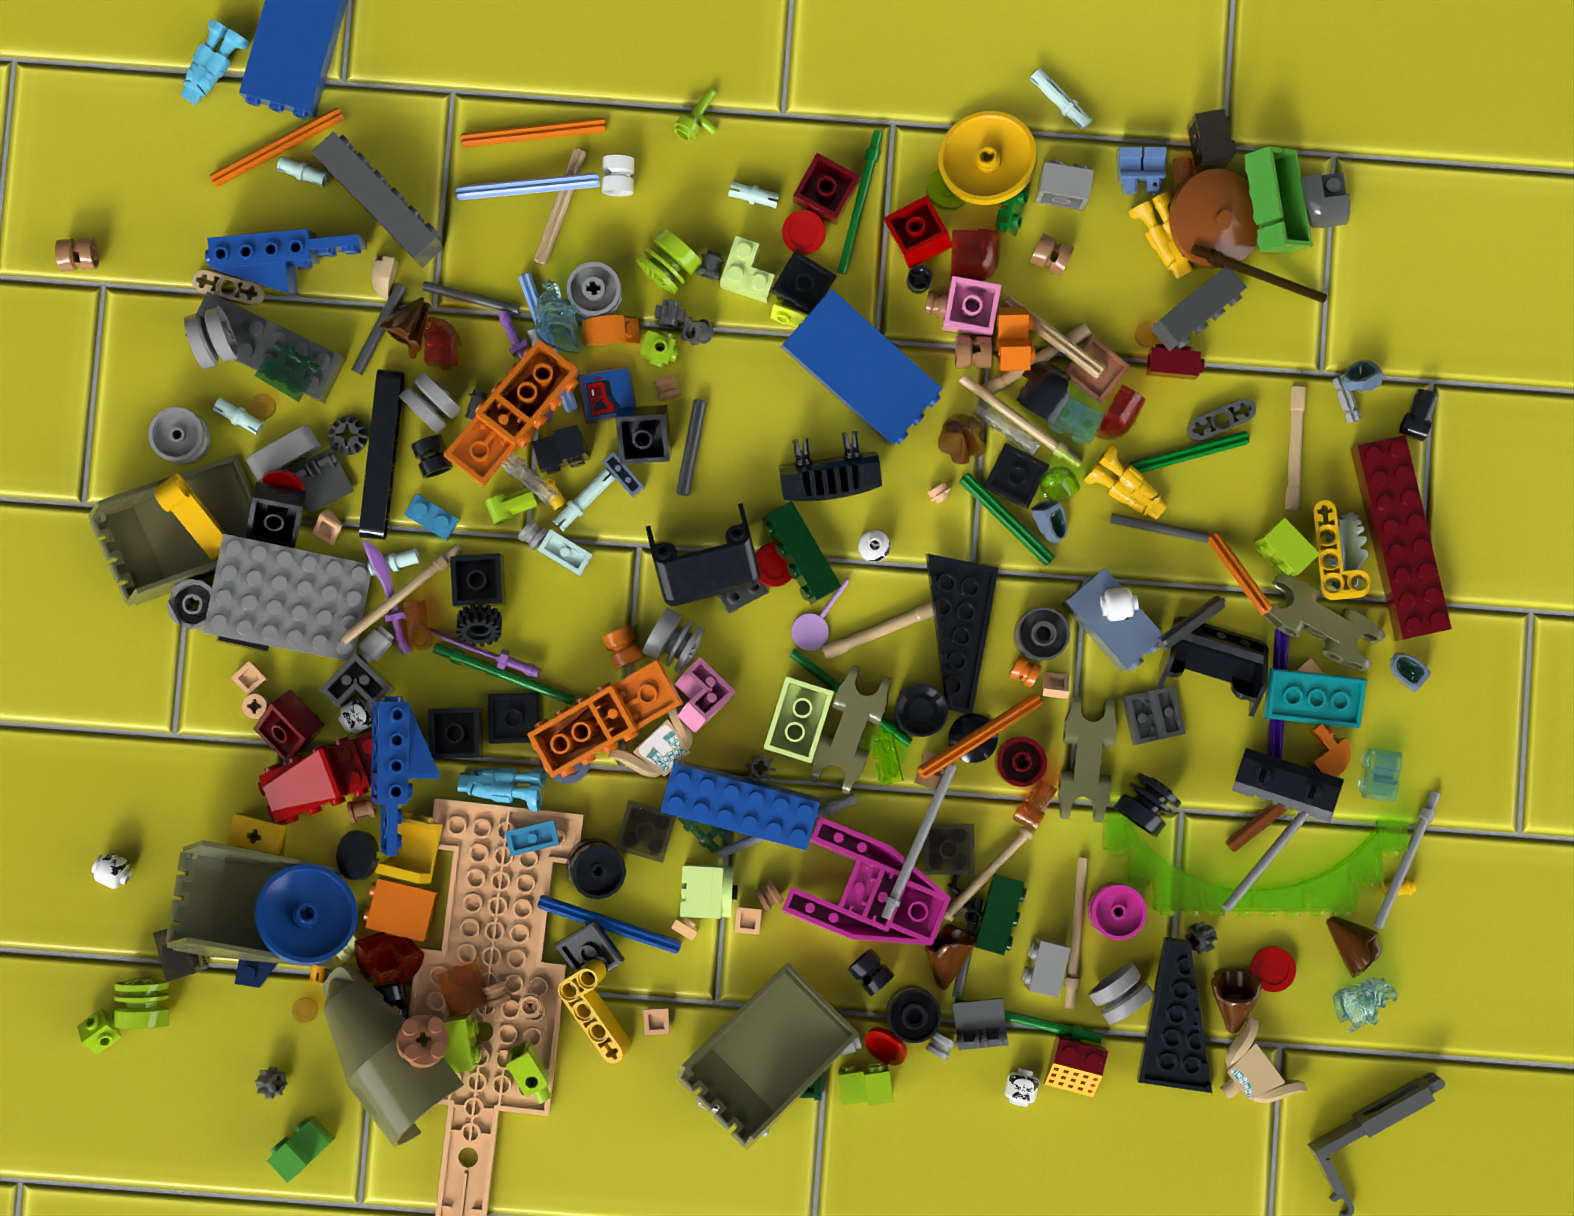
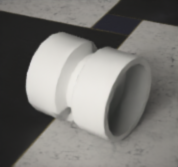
[602,155,634,196]

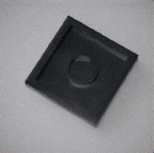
[770,250,837,314]
[984,443,1050,509]
[488,693,539,744]
[555,919,625,978]

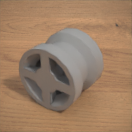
[518,519,549,550]
[926,1031,956,1060]

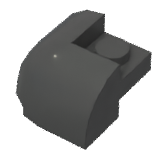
[1301,172,1350,228]

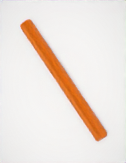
[210,108,344,187]
[461,118,606,147]
[917,694,1042,779]

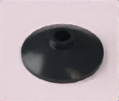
[948,713,998,763]

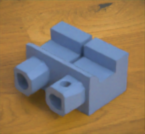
[1116,147,1167,194]

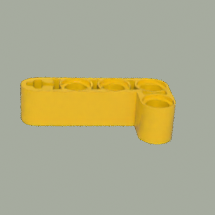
[154,473,228,561]
[1313,500,1371,600]
[558,959,631,1064]

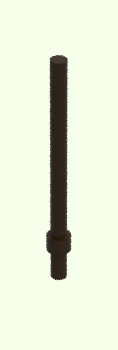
[1191,245,1327,303]

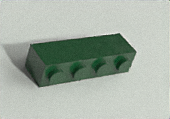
[762,501,842,605]

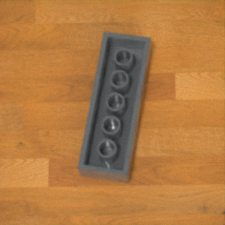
[312,132,444,268]
[185,291,346,404]

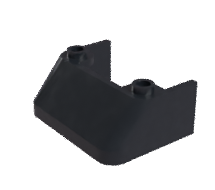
[646,503,761,606]
[1157,616,1269,717]

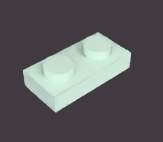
[538,529,593,576]

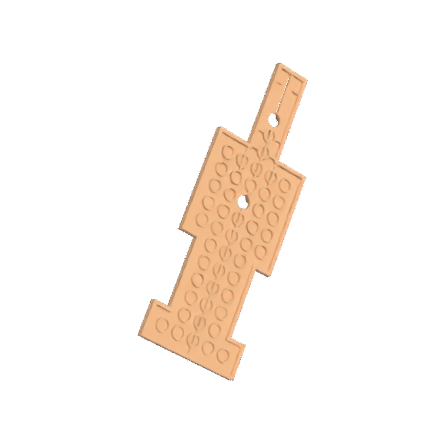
[408,798,584,1216]

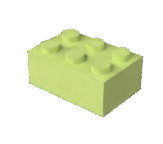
[764,677,834,763]

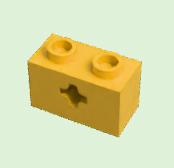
[226,813,287,855]

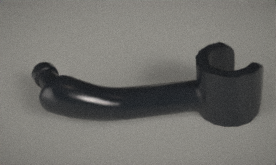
[947,873,983,925]

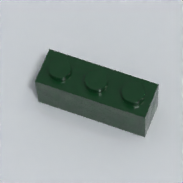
[975,873,1027,956]

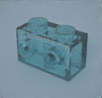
[1046,397,1105,445]

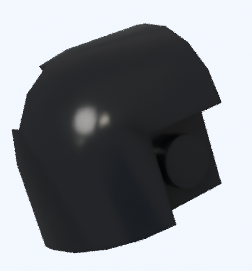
[1016,362,1071,424]

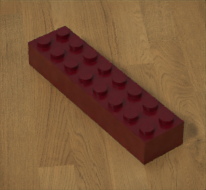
[1350,435,1452,641]

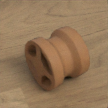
[924,291,948,319]
[653,375,682,402]
[754,880,784,912]
[481,980,511,1008]

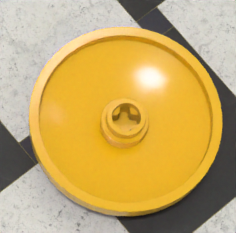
[938,111,1037,205]

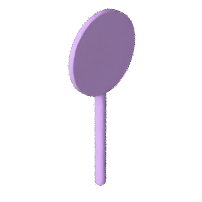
[792,578,850,651]

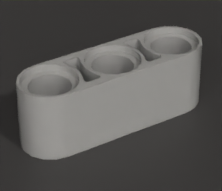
[246,425,321,482]

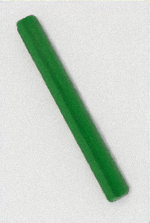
[1129,431,1250,473]
[959,473,1055,565]

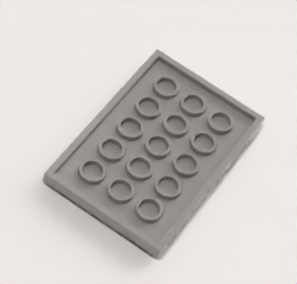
[203,534,371,661]

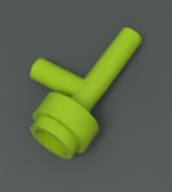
[674,88,718,142]

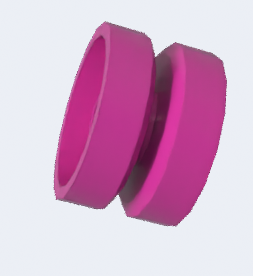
[1088,883,1147,940]

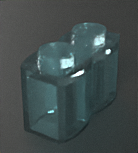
[1358,748,1402,802]

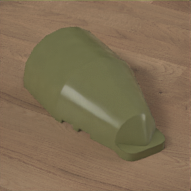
[323,963,464,1148]

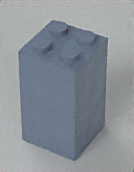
[1062,568,1163,671]

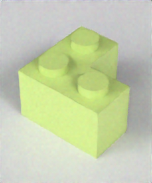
[720,236,775,303]

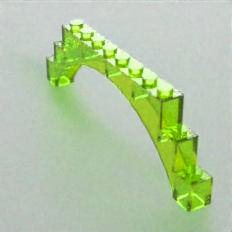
[1103,819,1408,917]

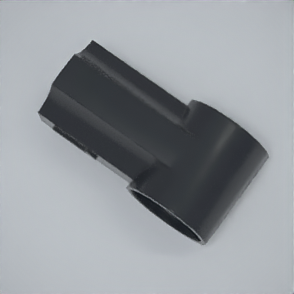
[1399,388,1439,442]

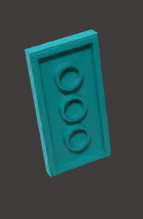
[1263,668,1367,728]

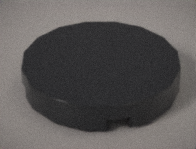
[336,830,379,880]

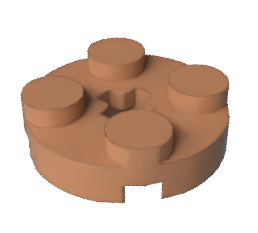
[396,1015,449,1068]

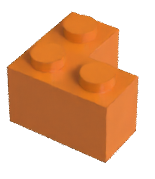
[996,307,1035,371]

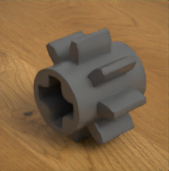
[654,300,685,328]
[745,752,776,781]
[1185,921,1218,954]
[255,1067,288,1099]

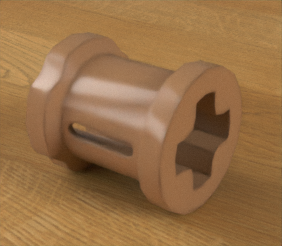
[347,797,378,823]

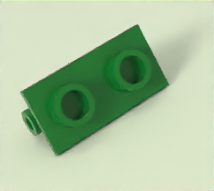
[995,187,1028,236]

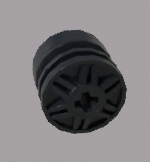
[1113,772,1181,838]

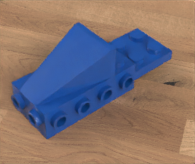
[205,229,368,296]
[371,696,439,856]

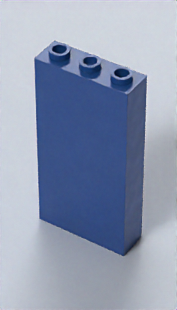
[239,0,348,119]
[780,289,942,445]

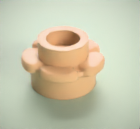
[928,482,951,504]
[519,993,543,1018]

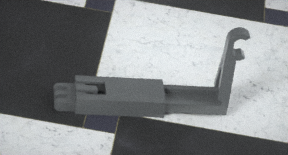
[1307,1072,1445,1216]

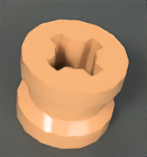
[242,694,271,719]

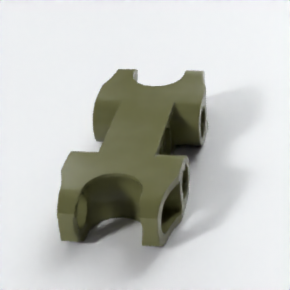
[1260,574,1385,672]
[810,664,892,794]
[1057,696,1117,823]

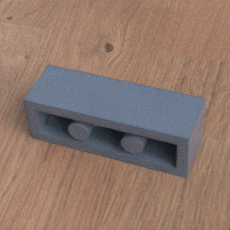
[602,452,644,498]

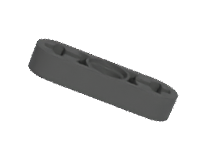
[1186,399,1256,441]

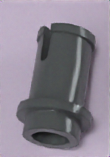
[464,389,488,420]

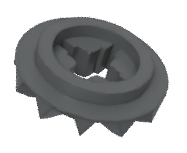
[327,416,368,456]

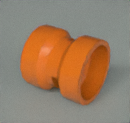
[1009,655,1042,688]

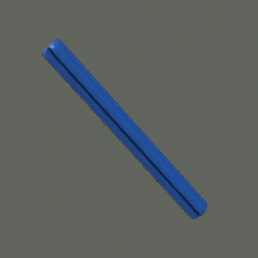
[537,895,681,954]

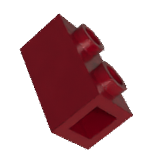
[1146,344,1205,380]

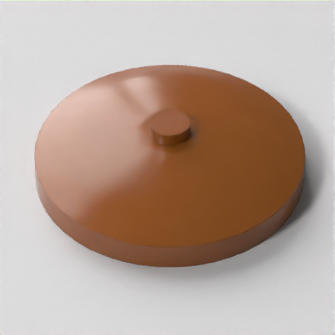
[1169,169,1259,269]

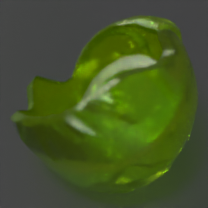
[1040,466,1080,503]

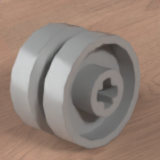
[566,262,623,319]
[184,306,239,370]
[399,371,462,434]
[148,407,211,465]
[1088,963,1154,1024]

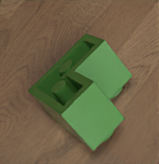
[267,1117,335,1183]

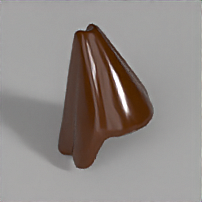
[379,297,430,359]
[938,414,986,465]
[1326,916,1381,978]
[925,924,976,990]
[1211,968,1261,1033]

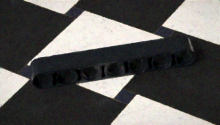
[359,369,404,540]

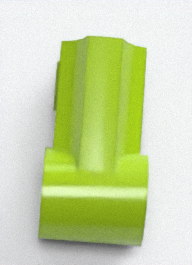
[485,486,538,525]

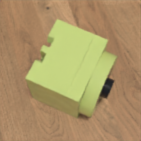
[680,863,738,919]

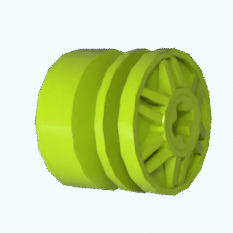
[636,228,702,295]
[114,978,169,1029]

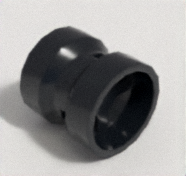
[906,265,932,294]

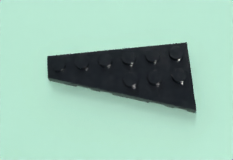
[925,554,998,714]
[1137,937,1212,1093]

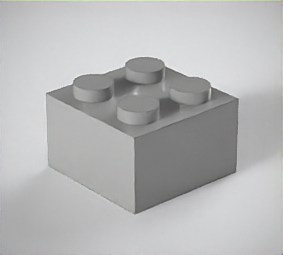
[1035,160,1094,211]
[1021,937,1071,998]

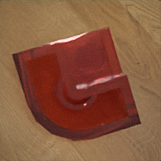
[949,228,1000,282]
[424,317,462,370]
[1094,384,1146,440]
[354,932,424,985]

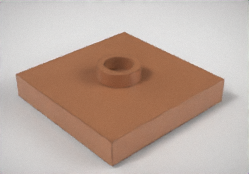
[1064,335,1131,405]

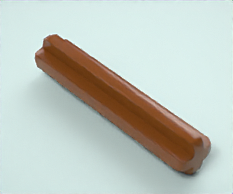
[1225,803,1288,852]

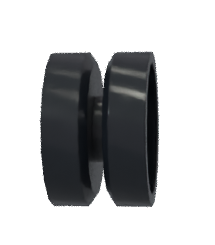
[566,838,626,900]

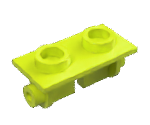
[770,297,808,327]

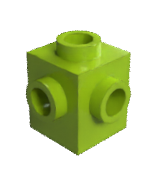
[640,330,680,368]
[77,1008,122,1055]

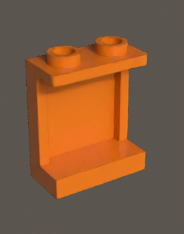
[363,877,440,942]

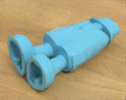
[180,19,250,106]
[457,766,546,812]

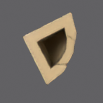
[371,256,399,300]

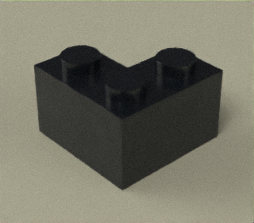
[532,425,590,475]

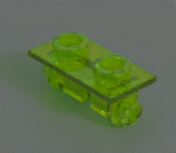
[869,732,904,786]

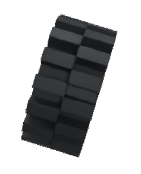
[456,603,502,647]

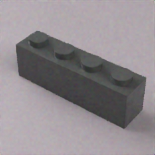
[1151,267,1247,351]

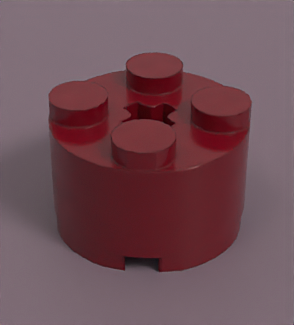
[994,737,1047,787]

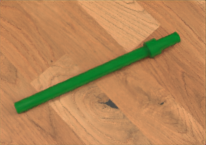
[837,130,883,275]
[433,644,575,705]
[789,649,913,747]
[954,998,1102,1043]

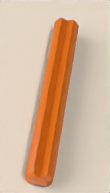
[1208,532,1272,615]

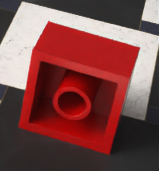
[883,195,953,269]

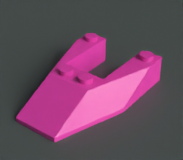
[781,817,951,945]

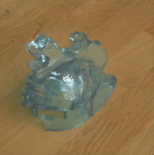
[535,279,583,353]
[1333,977,1399,1032]

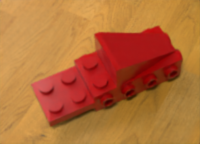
[258,732,393,825]

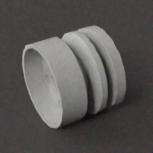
[642,607,705,673]

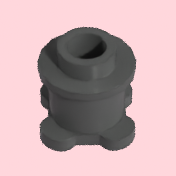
[696,250,725,281]
[681,317,713,345]

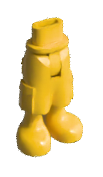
[1128,191,1193,279]
[1083,444,1168,520]

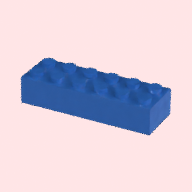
[660,759,820,851]

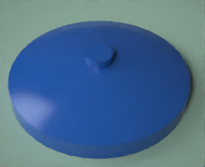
[254,864,358,965]

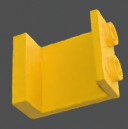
[375,810,443,884]

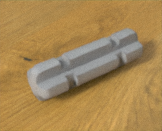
[1333,375,1361,424]

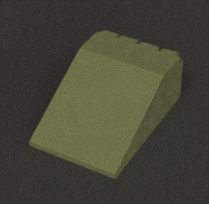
[88,455,254,606]
[166,840,343,968]
[676,962,860,1150]

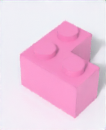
[675,657,736,733]

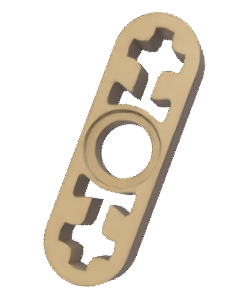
[192,270,264,306]

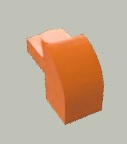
[582,315,640,347]
[1309,724,1351,777]

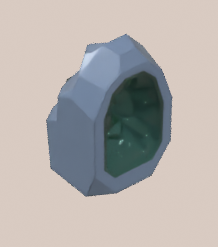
[1341,360,1383,392]
[1031,500,1068,543]
[1390,653,1431,692]

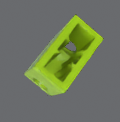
[506,1039,552,1104]

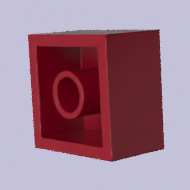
[793,153,860,225]

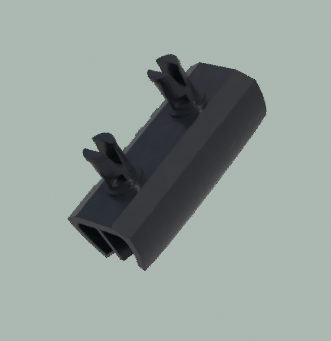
[779,431,882,501]
[1232,748,1344,822]

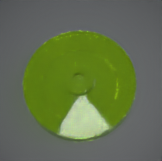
[926,170,966,210]

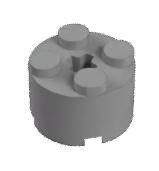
[167,579,212,631]

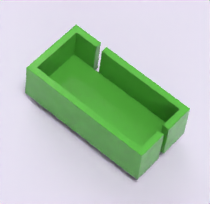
[1244,146,1313,254]

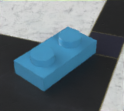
[404,494,460,541]
[505,820,560,856]

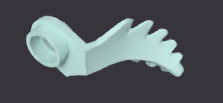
[1326,512,1368,591]

